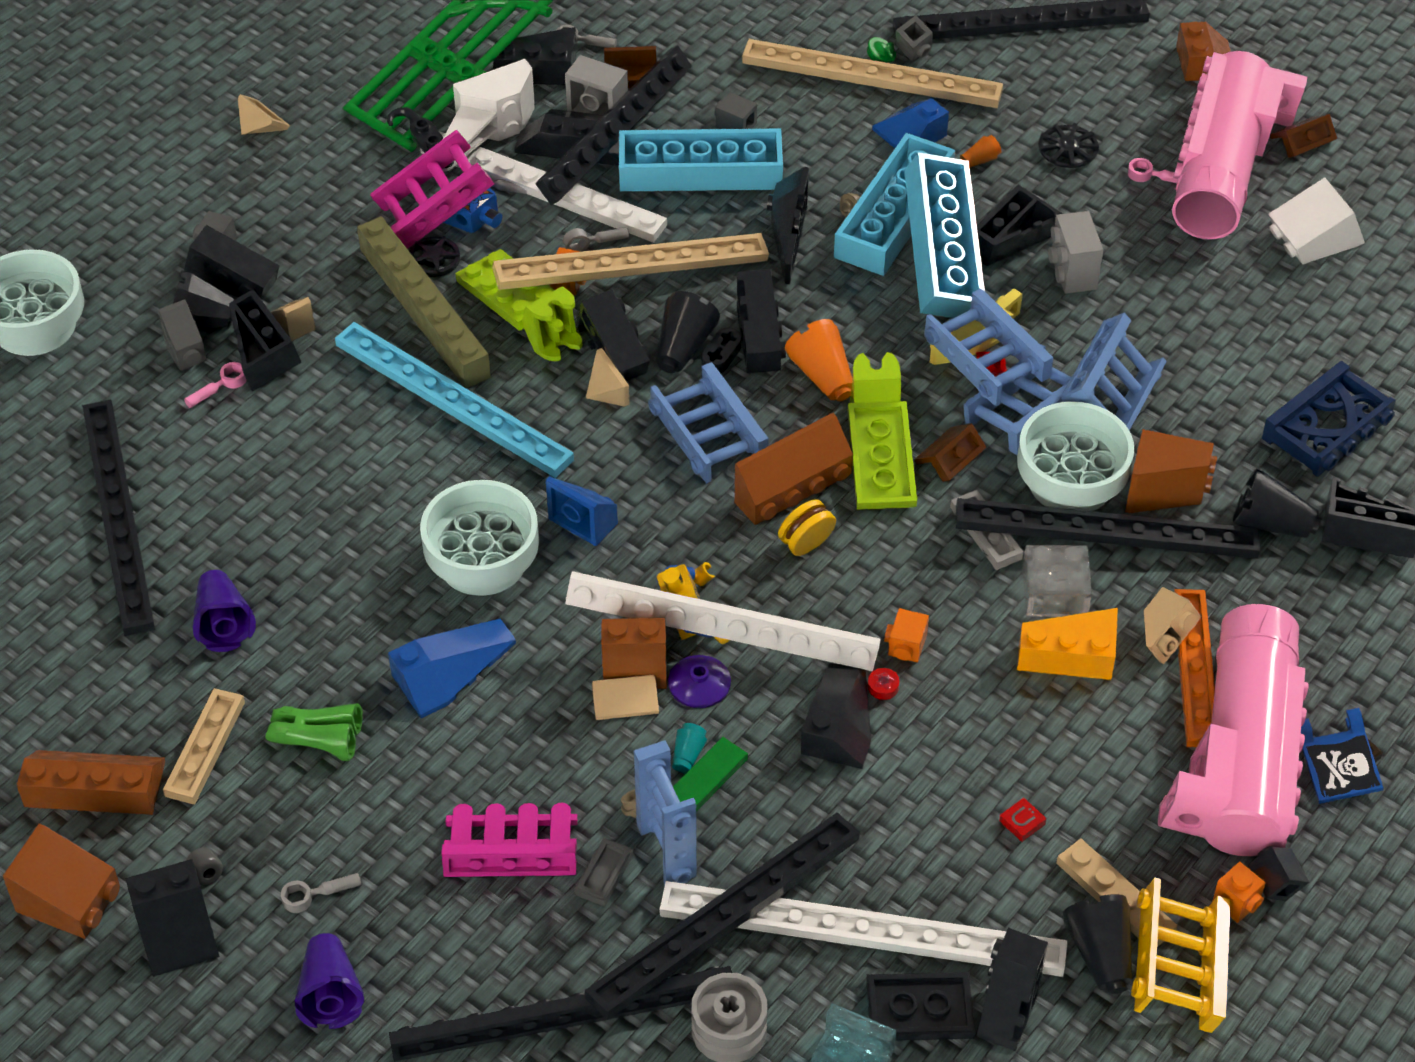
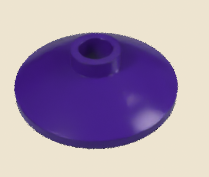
[668,655,731,708]

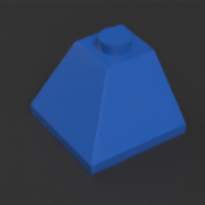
[872,98,949,148]
[546,477,618,546]

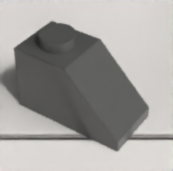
[158,299,207,371]

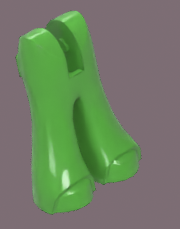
[265,703,363,761]

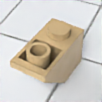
[1144,587,1202,664]

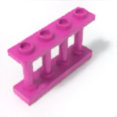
[370,130,494,249]

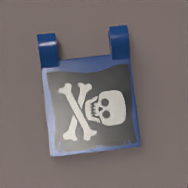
[1301,708,1384,804]

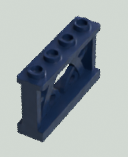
[1262,361,1396,477]

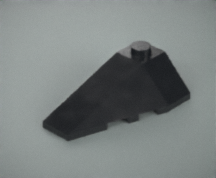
[767,167,809,284]

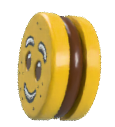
[778,499,836,556]

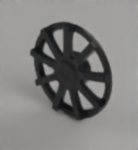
[1038,123,1099,168]

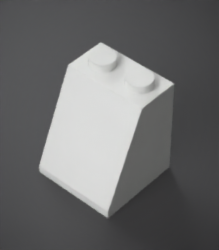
[1268,178,1365,264]

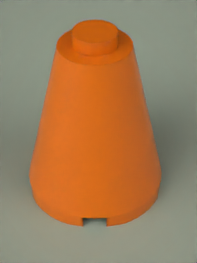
[785,319,852,402]

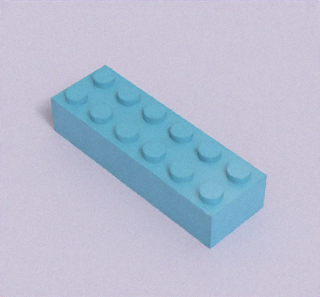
[619,128,783,192]
[834,133,955,276]
[904,152,984,318]

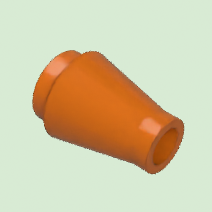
[960,135,1002,169]

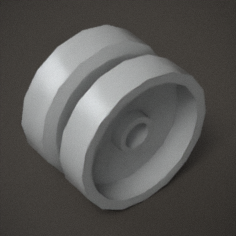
[691,973,767,1062]

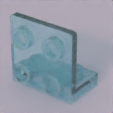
[810,1003,896,1062]

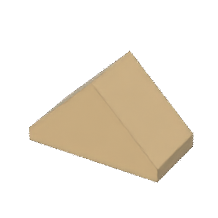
[271,297,315,341]

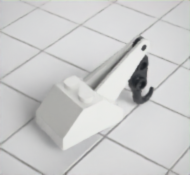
[387,59,535,171]

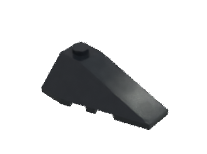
[801,662,871,769]

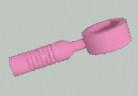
[1128,158,1178,183]
[184,362,247,408]

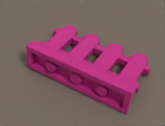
[442,803,578,877]

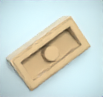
[592,675,659,720]

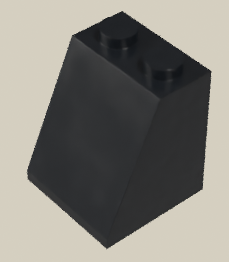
[125,859,220,977]

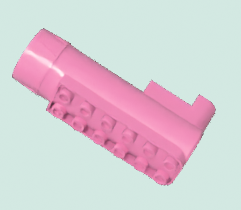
[1172,51,1307,239]
[1158,604,1308,856]

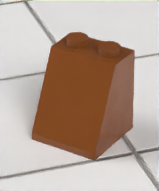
[1125,429,1217,513]
[601,618,667,689]
[3,824,120,939]

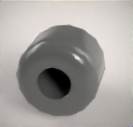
[186,847,223,886]

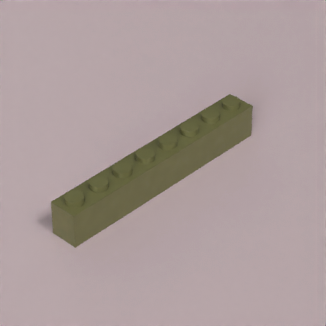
[357,216,491,389]

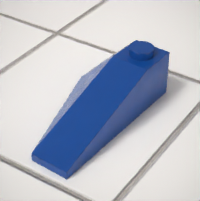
[388,618,516,718]

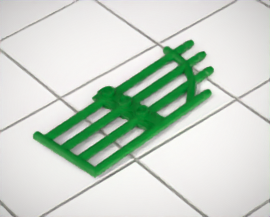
[342,0,554,152]

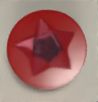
[868,668,900,700]

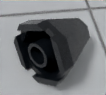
[173,270,234,328]

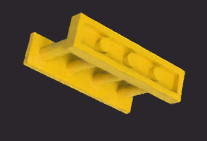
[1131,878,1230,1033]

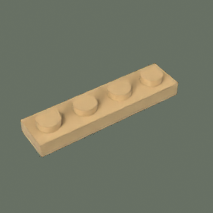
[163,688,245,805]
[1056,839,1177,947]

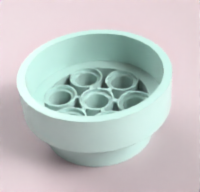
[0,250,84,356]
[1017,402,1134,511]
[420,480,539,596]

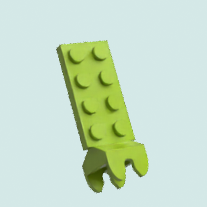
[455,249,583,362]
[847,352,917,510]

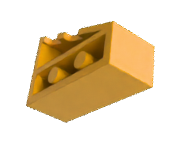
[1017,608,1118,680]

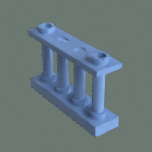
[924,288,1053,406]
[1060,312,1167,431]
[964,344,1095,455]
[648,362,769,484]
[634,740,697,885]

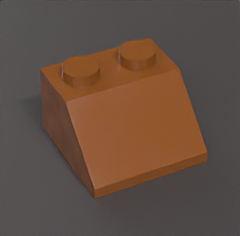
[1176,22,1231,81]

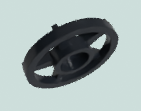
[409,236,460,277]

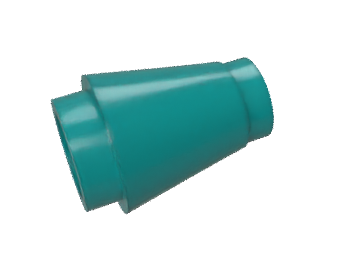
[672,723,707,773]

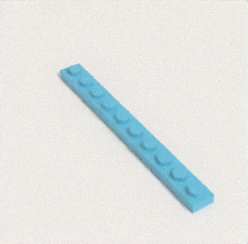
[335,322,574,478]

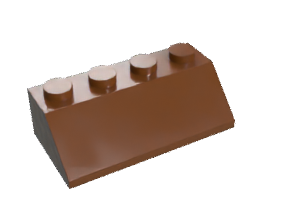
[734,413,853,525]
[17,750,165,815]

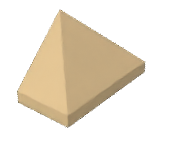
[238,94,290,135]
[586,348,630,407]

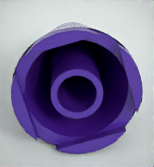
[192,570,256,652]
[295,933,364,1029]

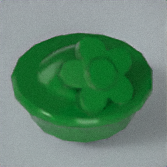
[867,37,896,63]

